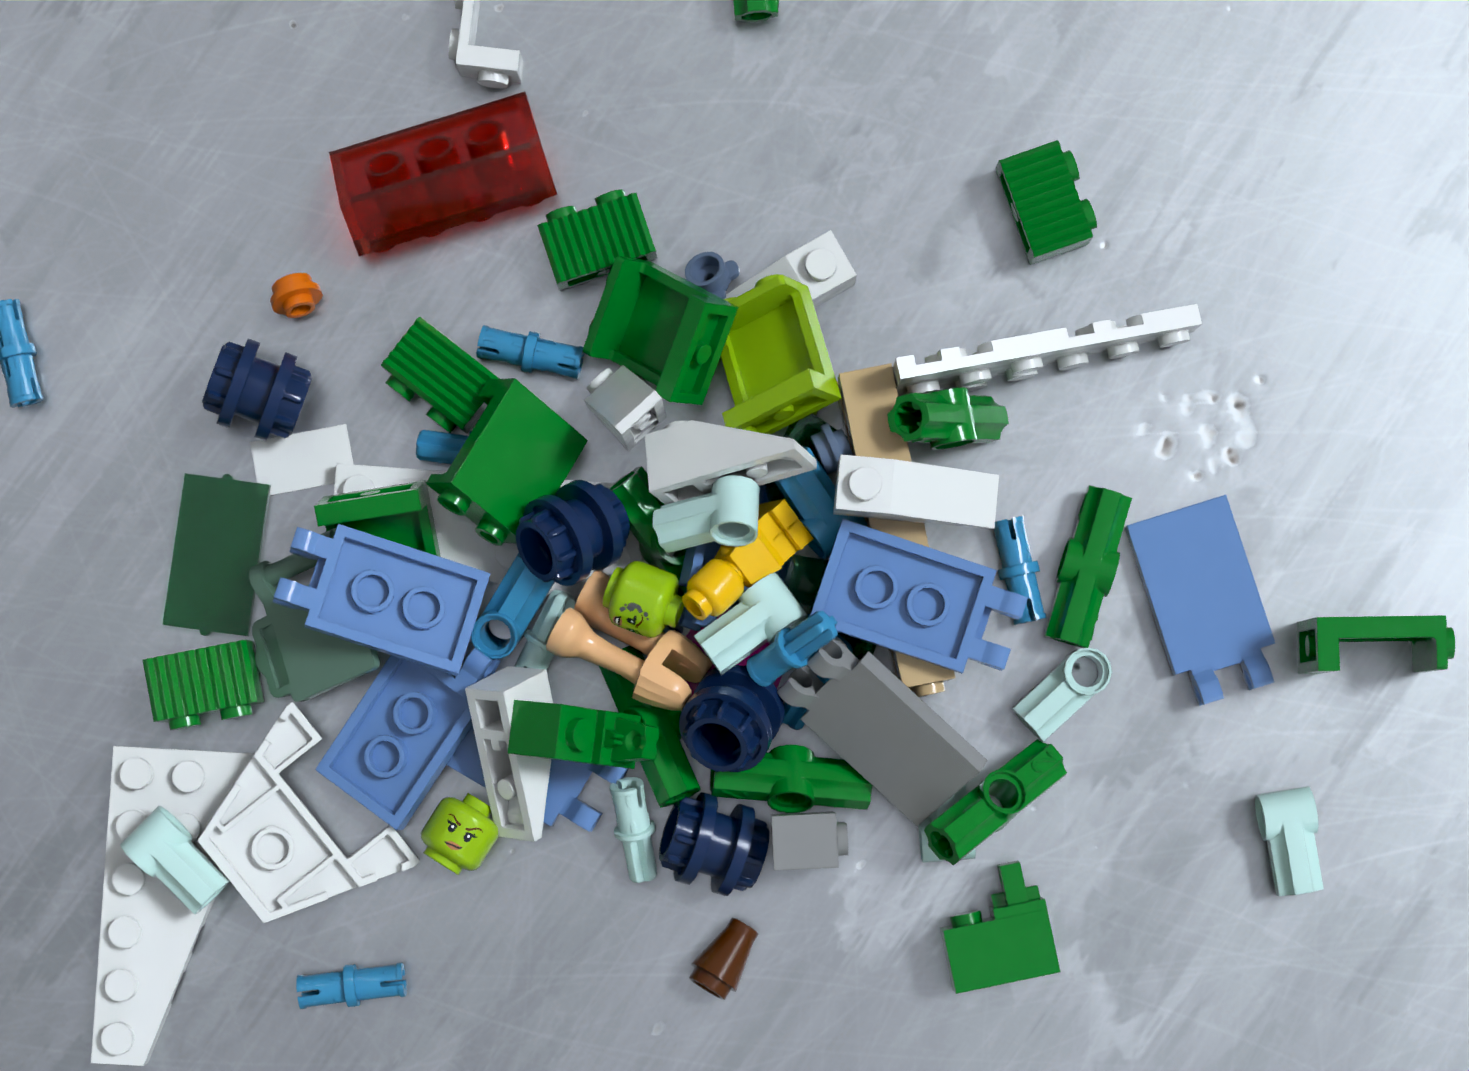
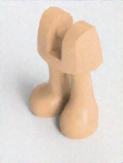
[546,570,713,711]

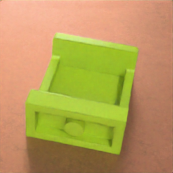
[721,274,842,435]

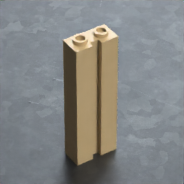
[837,363,956,697]

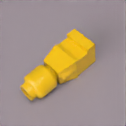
[682,499,814,621]

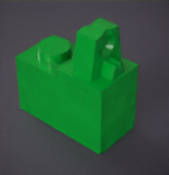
[507,700,659,769]
[940,860,1061,994]

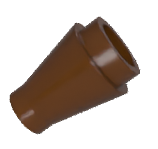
[689,917,759,1000]

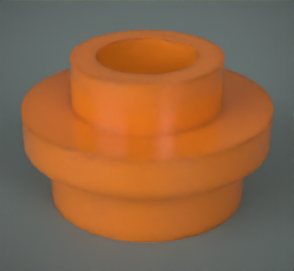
[270,273,323,318]

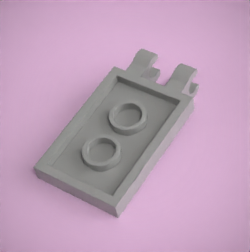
[777,637,987,826]

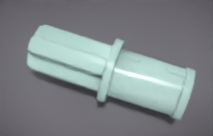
[514,589,577,670]
[609,777,657,883]

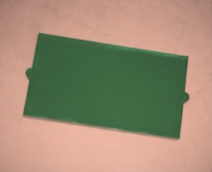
[162,473,271,637]

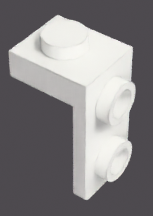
[448,0,524,88]

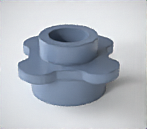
[685,252,740,299]

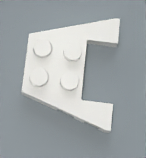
[197,701,421,923]

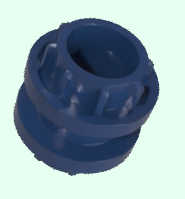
[202,338,313,442]
[516,480,630,586]
[679,665,785,772]
[659,792,770,896]

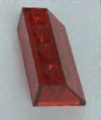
[329,91,557,256]

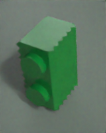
[995,140,1097,265]
[537,189,657,291]
[381,317,500,434]
[143,640,265,731]

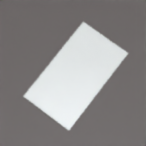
[250,424,354,497]

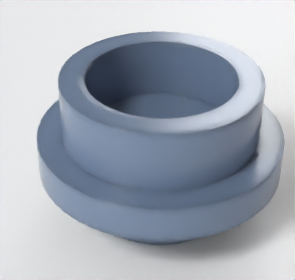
[810,423,854,475]

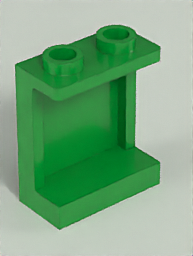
[583,256,739,405]
[426,378,588,546]
[314,480,441,557]
[1297,615,1455,674]

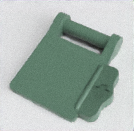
[249,528,380,702]

